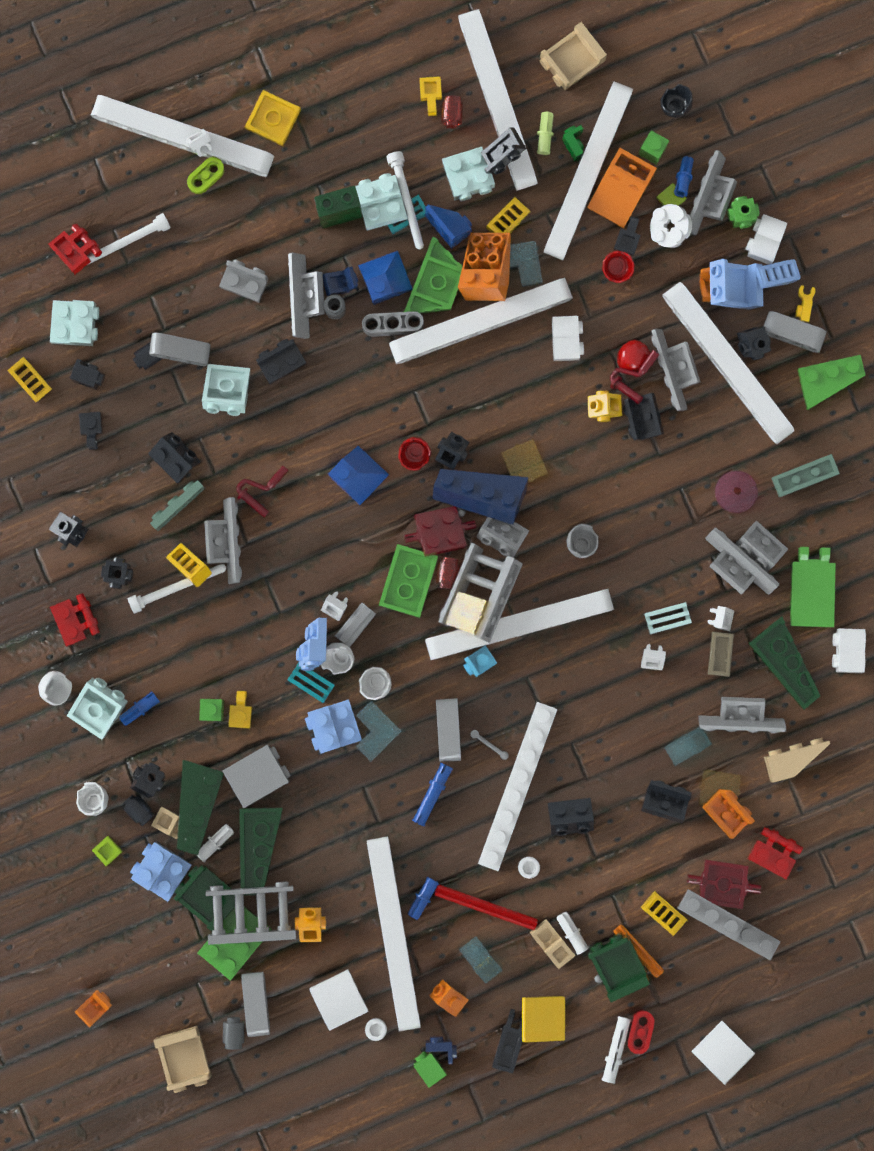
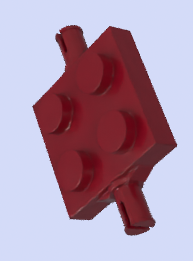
[404,506,476,557]
[687,859,761,909]

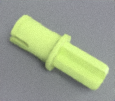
[537,112,554,155]

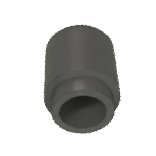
[324,295,346,320]
[223,1017,245,1050]

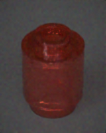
[441,95,463,129]
[436,557,460,589]

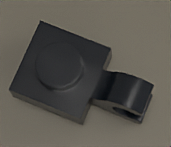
[614,216,641,256]
[79,412,103,450]

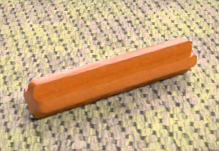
[614,924,664,978]

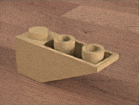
[764,738,830,782]

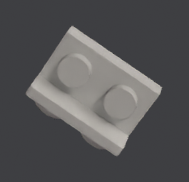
[219,260,268,303]
[477,517,529,558]
[735,521,788,572]

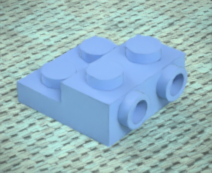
[296,618,327,671]
[305,699,362,754]
[130,842,192,902]

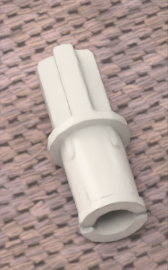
[197,824,234,862]
[557,912,589,955]

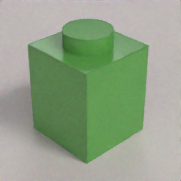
[638,130,669,165]
[199,699,224,721]
[414,1051,447,1088]

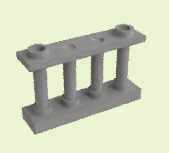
[438,543,523,643]
[206,882,296,945]

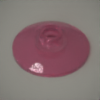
[715,471,758,513]

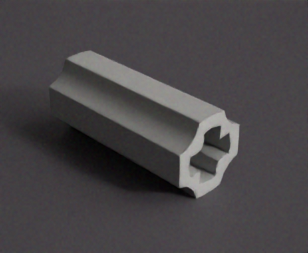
[335,603,376,647]

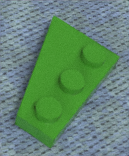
[797,355,865,410]

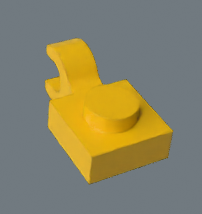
[419,77,442,116]
[795,285,815,323]
[229,691,252,728]

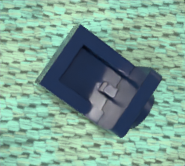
[323,266,358,296]
[426,1036,457,1064]

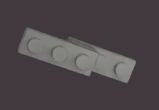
[678,889,781,960]

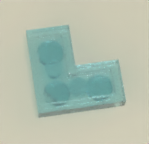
[510,241,543,287]
[356,701,402,761]

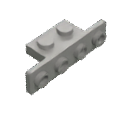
[690,150,737,235]
[288,252,325,339]
[651,329,700,411]
[204,497,242,584]
[705,528,779,595]
[698,697,786,733]

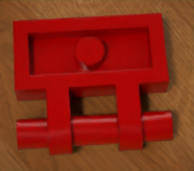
[48,224,102,275]
[50,593,100,647]
[747,827,803,880]

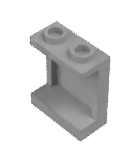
[223,745,291,808]

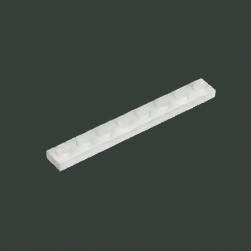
[478,702,557,871]

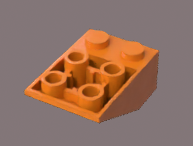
[587,148,657,228]
[458,233,511,301]

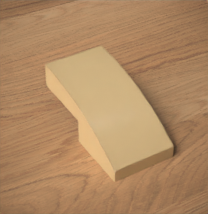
[151,807,179,839]
[529,919,575,969]

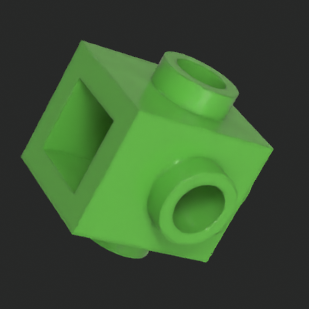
[727,196,759,229]

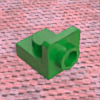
[562,125,584,162]

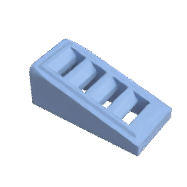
[755,259,800,289]

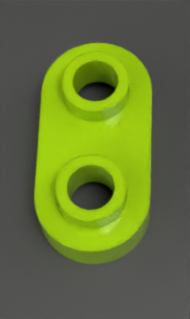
[187,157,224,194]

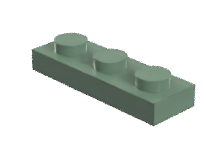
[771,454,840,498]
[150,480,205,531]

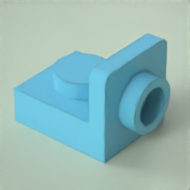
[463,645,497,677]

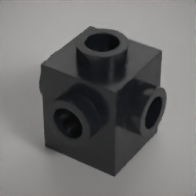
[737,326,771,360]
[435,431,470,470]
[49,511,89,547]
[101,558,133,589]
[130,763,165,798]

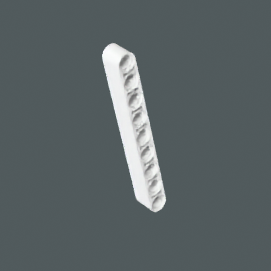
[458,9,537,191]
[543,81,633,260]
[91,95,274,177]
[389,278,573,364]
[662,282,794,444]
[425,589,614,660]
[367,837,421,1031]

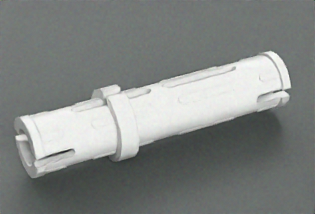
[602,1016,631,1084]

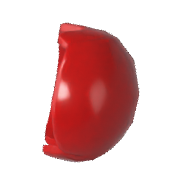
[602,251,635,283]
[617,340,650,372]
[398,437,431,471]

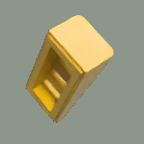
[486,197,530,233]
[7,357,52,402]
[166,543,212,587]
[641,891,687,936]

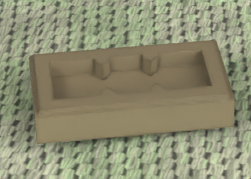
[707,632,734,677]

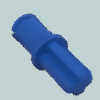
[674,156,694,198]
[119,691,160,726]
[408,877,439,920]

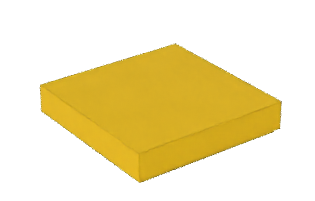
[245,90,301,146]
[522,996,565,1042]

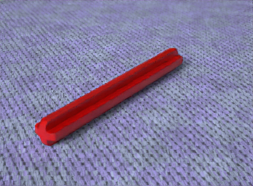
[435,885,538,930]

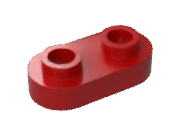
[627,1010,655,1054]

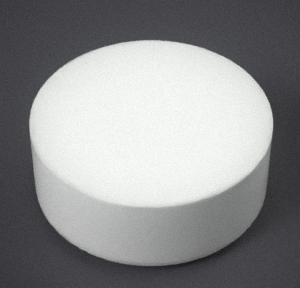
[518,857,540,879]
[365,1018,387,1041]

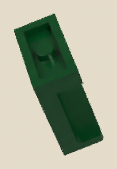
[314,186,362,229]
[174,864,235,931]
[588,933,651,1003]

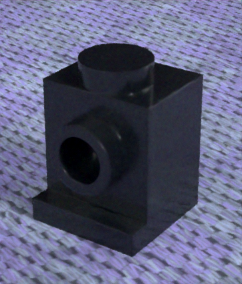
[70,359,105,390]

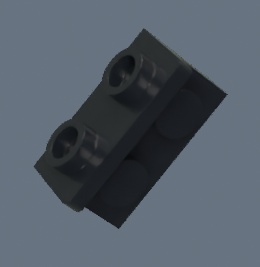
[256,339,307,385]

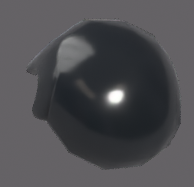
[660,84,693,118]

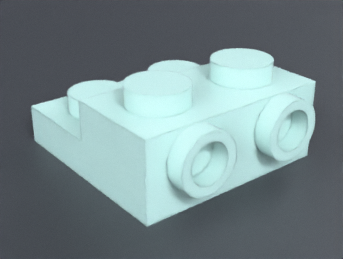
[442,147,495,201]
[355,173,408,231]
[50,300,99,346]
[202,364,250,416]
[67,678,128,739]

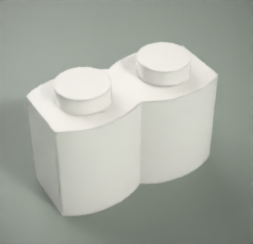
[745,214,787,264]
[552,316,584,361]
[832,628,866,673]

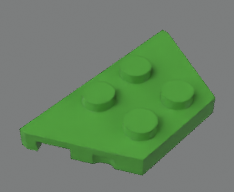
[404,237,462,313]

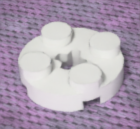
[650,204,692,248]

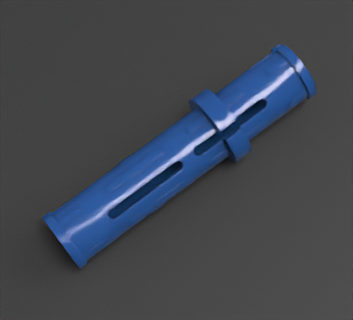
[412,763,453,826]

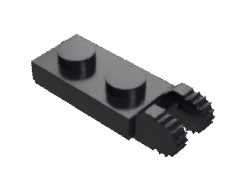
[492,1009,522,1074]

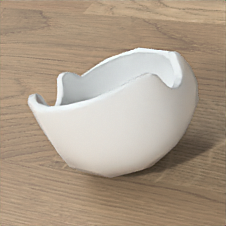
[321,643,355,674]
[359,667,392,700]
[38,671,72,706]
[76,782,109,816]

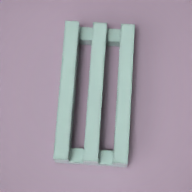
[644,602,692,634]

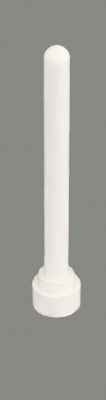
[386,151,424,249]
[87,213,171,265]
[128,564,226,614]

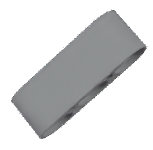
[362,311,424,337]
[764,311,827,353]
[149,333,211,366]
[436,698,461,762]
[241,972,270,1037]

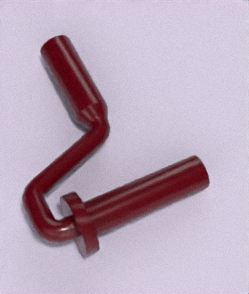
[610,350,659,404]
[236,465,289,518]

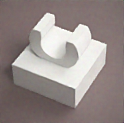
[185,129,212,157]
[321,592,348,621]
[708,606,734,631]
[641,644,666,670]

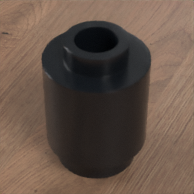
[133,342,162,371]
[123,794,154,827]

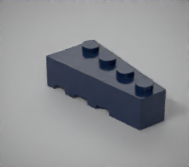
[433,469,529,525]

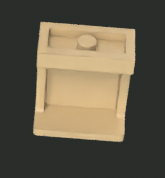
[540,22,607,90]
[154,1026,212,1093]

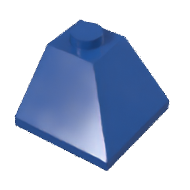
[425,205,472,249]
[358,251,413,305]
[328,446,389,505]

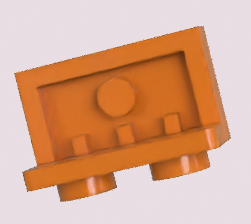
[702,789,755,839]

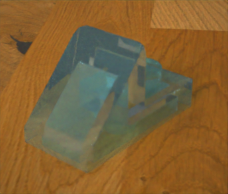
[664,726,712,766]
[459,936,503,983]

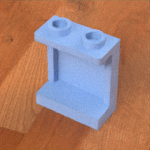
[710,259,763,310]

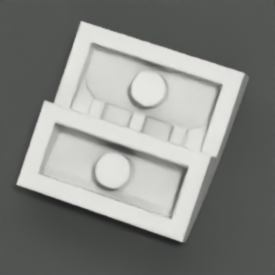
[309,970,368,1031]
[691,1021,755,1085]

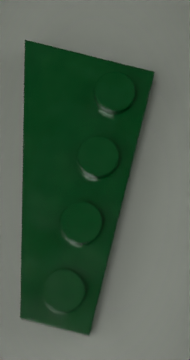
[748,616,820,710]
[177,760,224,855]
[240,808,283,896]

